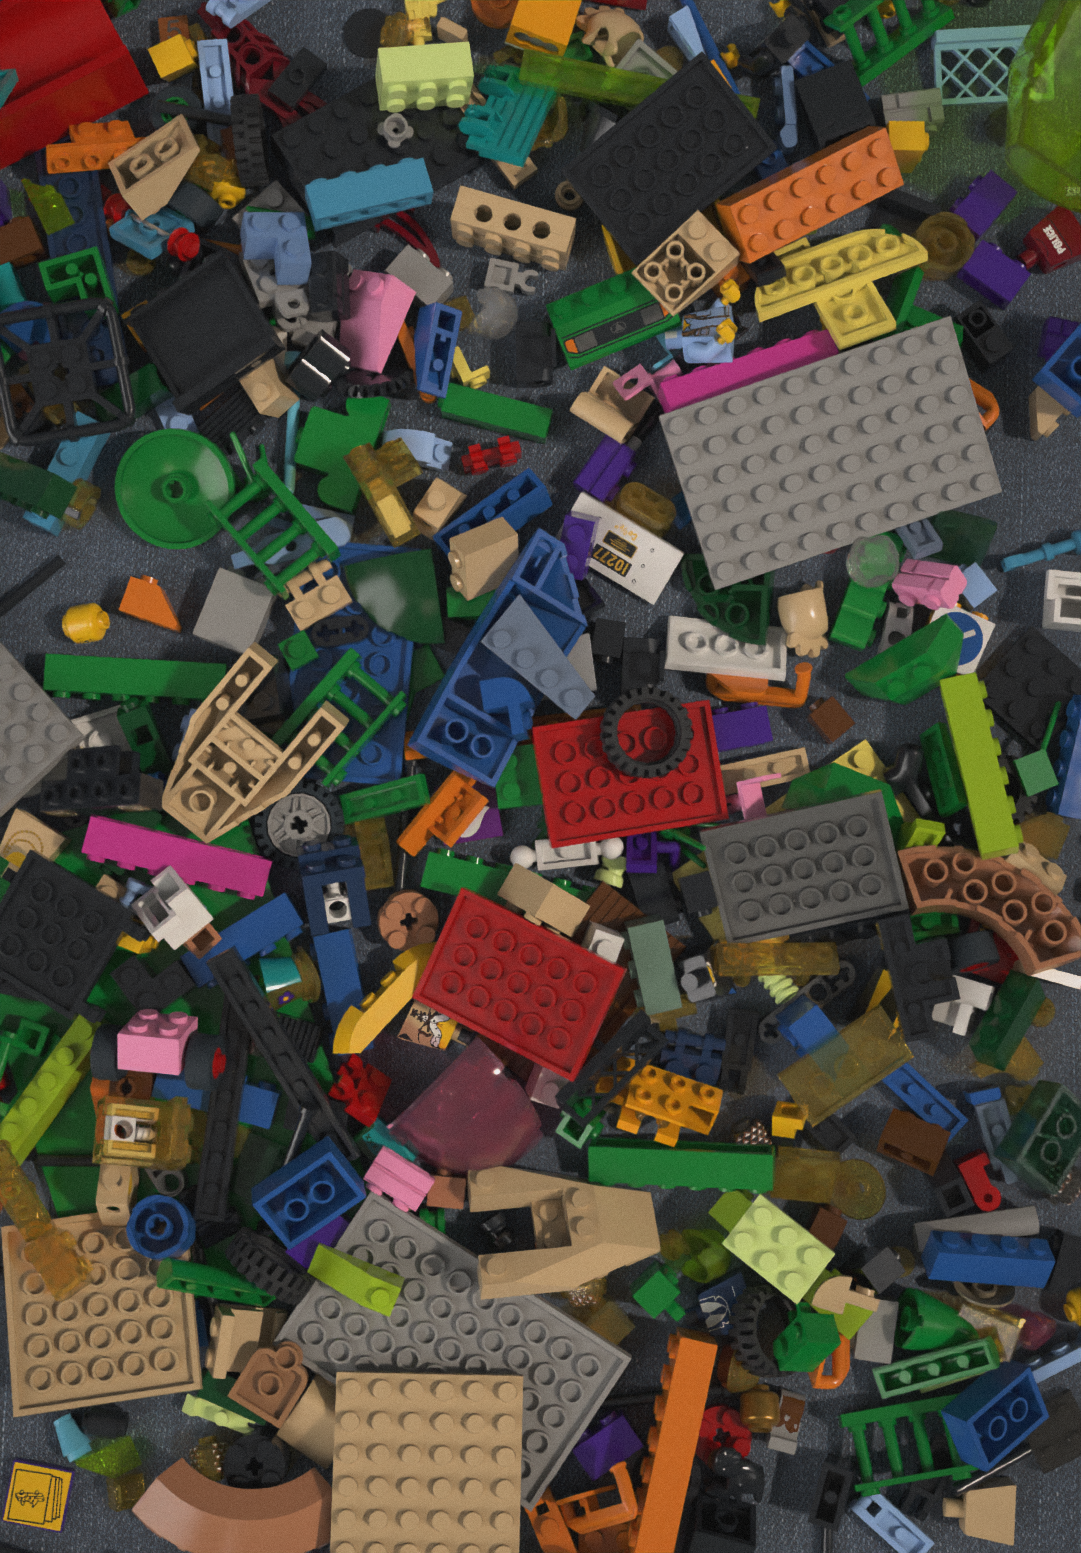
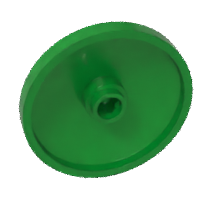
[115,428,236,549]

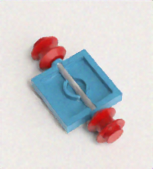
[104,193,200,262]

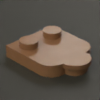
[228,1340,308,1429]

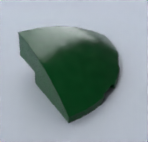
[344,549,445,644]
[681,554,775,646]

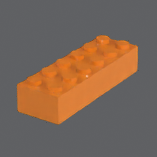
[715,126,904,263]

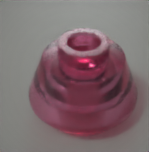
[1016,1310,1057,1351]

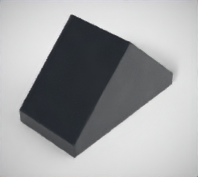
[575,578,606,621]

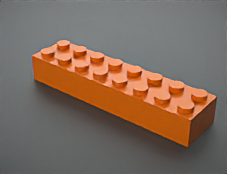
[622,1326,718,1553]

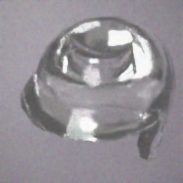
[467,286,518,340]
[846,535,899,588]

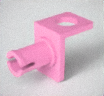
[613,359,684,406]
[725,773,781,820]

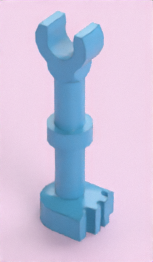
[1000,529,1081,572]

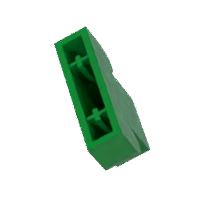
[294,396,391,516]

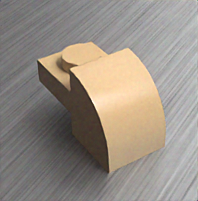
[812,1275,880,1315]

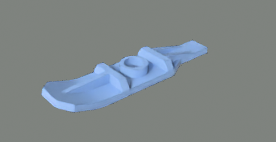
[231,516,350,570]

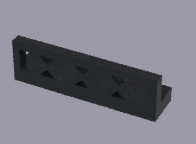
[555,1009,669,1129]

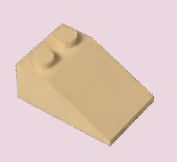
[108,114,200,220]

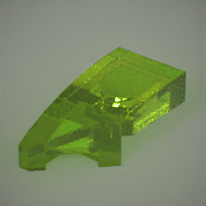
[21,178,75,235]
[74,1435,142,1479]

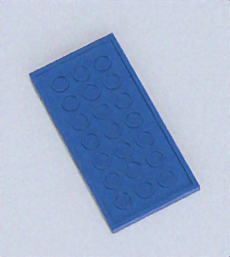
[283,542,422,785]

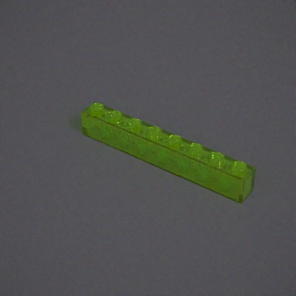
[519,49,760,119]

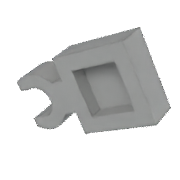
[484,258,538,295]

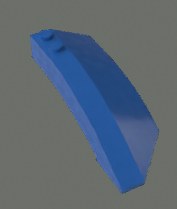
[407,528,588,788]

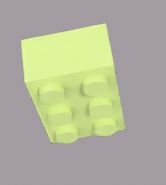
[375,41,474,113]
[722,1194,835,1304]

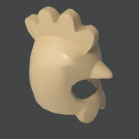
[576,5,644,69]
[777,580,829,658]

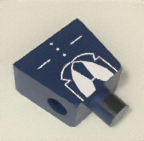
[684,1267,760,1336]

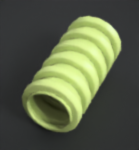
[747,948,799,1005]

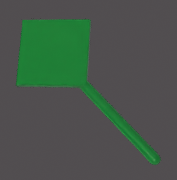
[407,644,445,720]
[1013,701,1062,797]

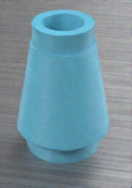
[53,1413,92,1463]

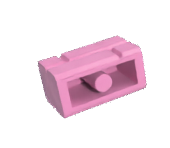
[892,559,967,610]
[363,1145,435,1213]

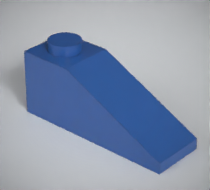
[414,302,462,399]

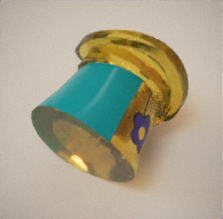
[258,945,321,1011]

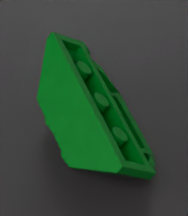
[845,613,964,706]
[781,762,904,849]

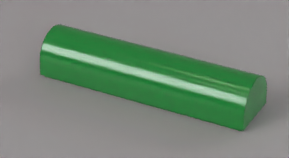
[157,1257,276,1307]
[872,1336,1000,1399]

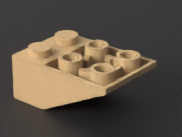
[631,210,740,316]

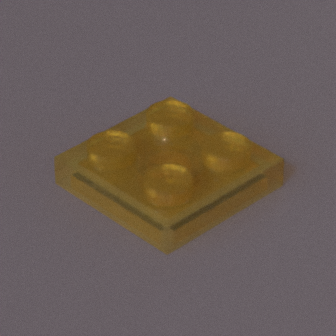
[770,1146,840,1204]

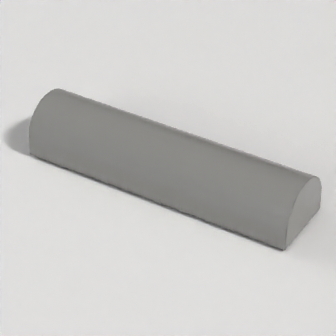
[912,1205,1039,1252]

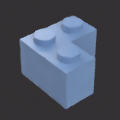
[240,212,312,285]

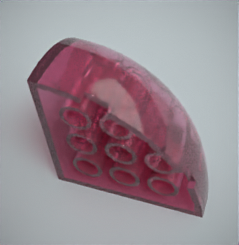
[387,1037,543,1174]

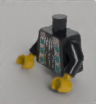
[720,0,811,80]

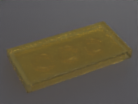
[777,1004,914,1127]

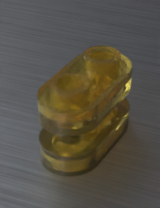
[615,482,676,538]

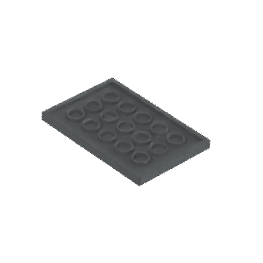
[700,789,909,948]

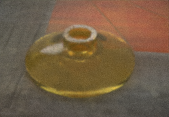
[829,1159,886,1220]

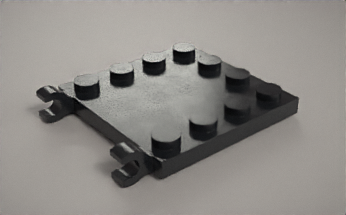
[0,849,151,1023]

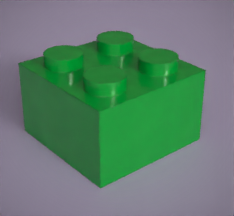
[496,744,543,810]

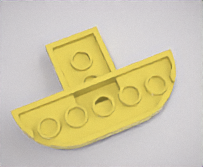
[755,229,928,351]

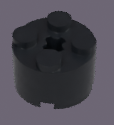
[223,1427,291,1489]

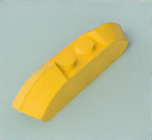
[333,942,437,1054]

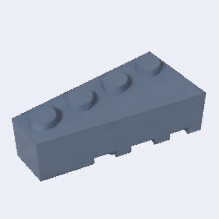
[480,594,595,720]

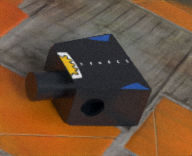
[677,939,737,1003]

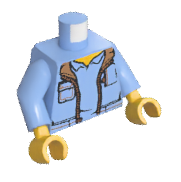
[665,279,740,364]

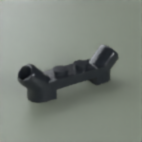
[882,743,979,851]

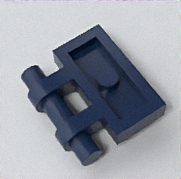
[658,1028,726,1086]

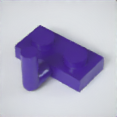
[626,831,681,873]

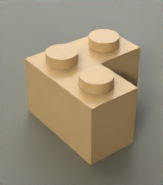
[497,863,590,938]

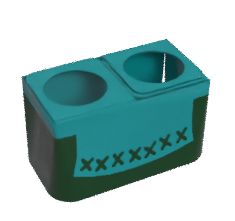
[352,1114,417,1162]

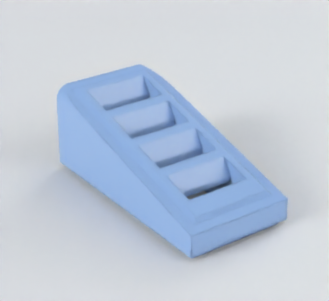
[667,6,705,62]

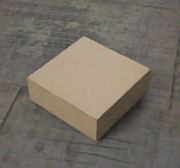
[437,17,468,43]

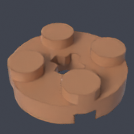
[377,889,439,951]

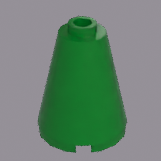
[894,1288,981,1350]

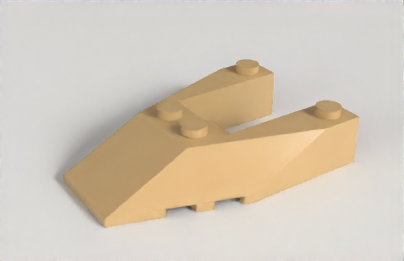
[162,642,349,844]
[467,1166,661,1300]

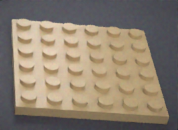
[1,1200,203,1417]
[330,1370,523,1553]

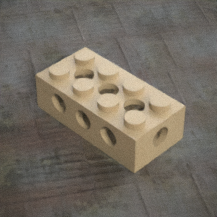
[450,185,576,272]

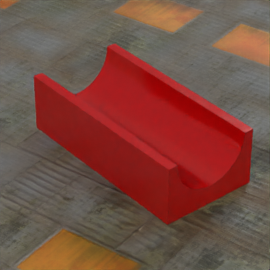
[0,0,149,170]

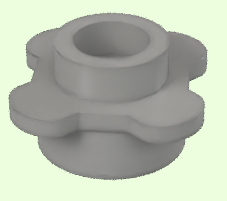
[377,113,414,148]

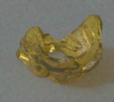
[531,97,568,151]

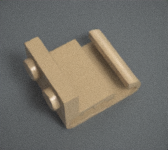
[570,366,655,444]
[205,1303,288,1379]
[276,1373,336,1469]

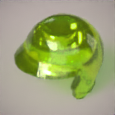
[681,1228,732,1283]

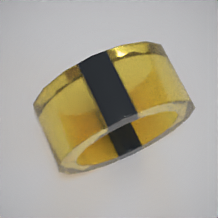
[59,478,101,530]

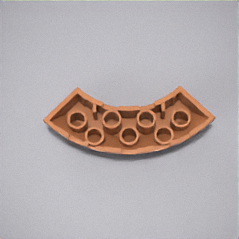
[896,845,1081,976]
[132,1458,332,1553]

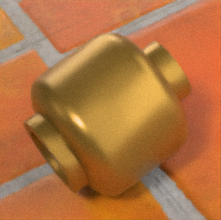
[740,1384,780,1433]

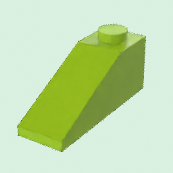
[307,1242,405,1317]

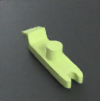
[182,1393,256,1434]

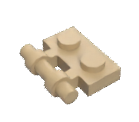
[279,557,353,631]

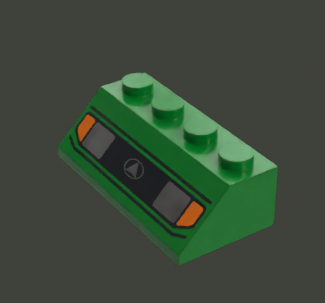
[545,267,682,370]

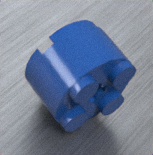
[126,1195,196,1261]

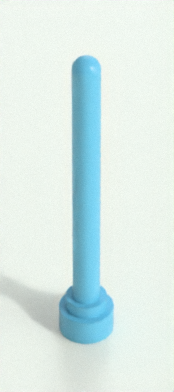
[283,351,301,494]

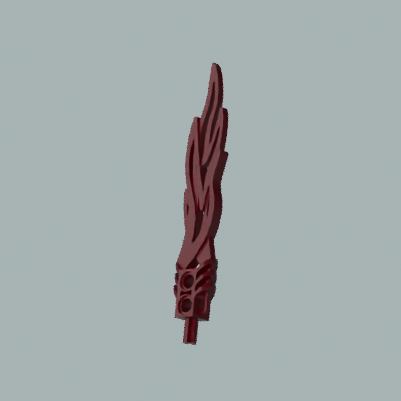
[197,1,440,268]

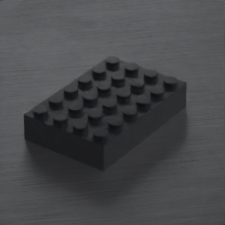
[271,78,485,248]

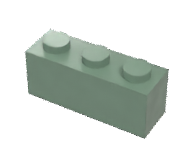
[621,914,682,1016]

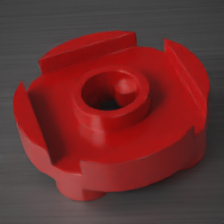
[695,1403,752,1465]

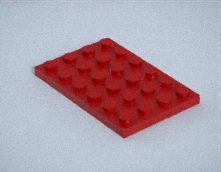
[530,700,729,849]
[412,887,627,1082]

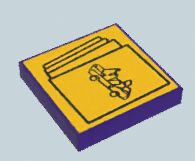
[1,1457,76,1533]

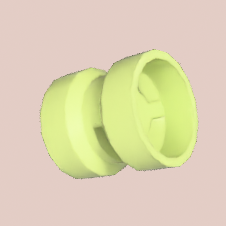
[594,855,626,888]

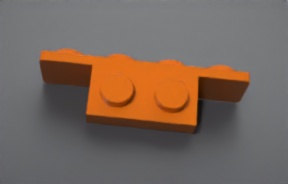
[46,120,146,174]
[396,770,489,857]

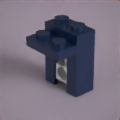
[296,835,371,936]

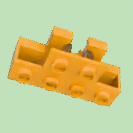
[595,1056,723,1147]

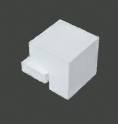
[1042,569,1081,632]
[131,865,214,950]
[932,975,995,1037]

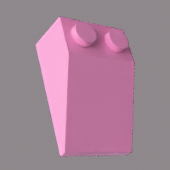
[340,269,416,374]

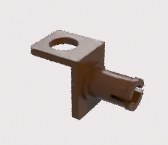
[108,1070,158,1103]

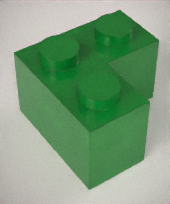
[38,246,120,320]

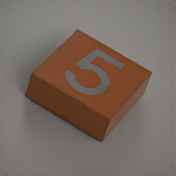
[158,15,191,43]

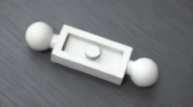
[510,838,624,871]

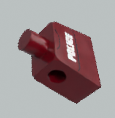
[1016,201,1081,274]

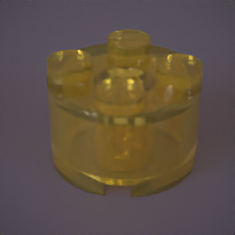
[909,212,975,281]

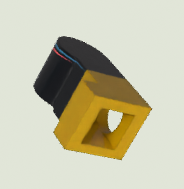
[772,1101,808,1164]

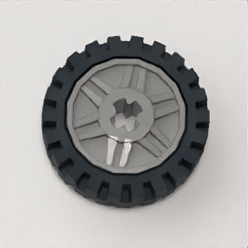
[255,781,346,870]

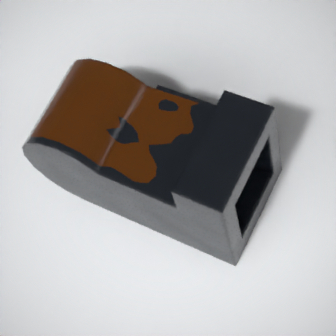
[9,384,54,434]

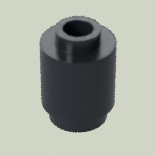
[82,1405,129,1440]

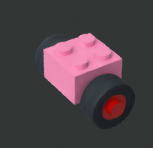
[90,1009,226,1091]

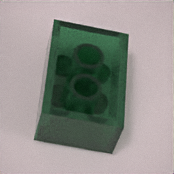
[993,1079,1081,1195]

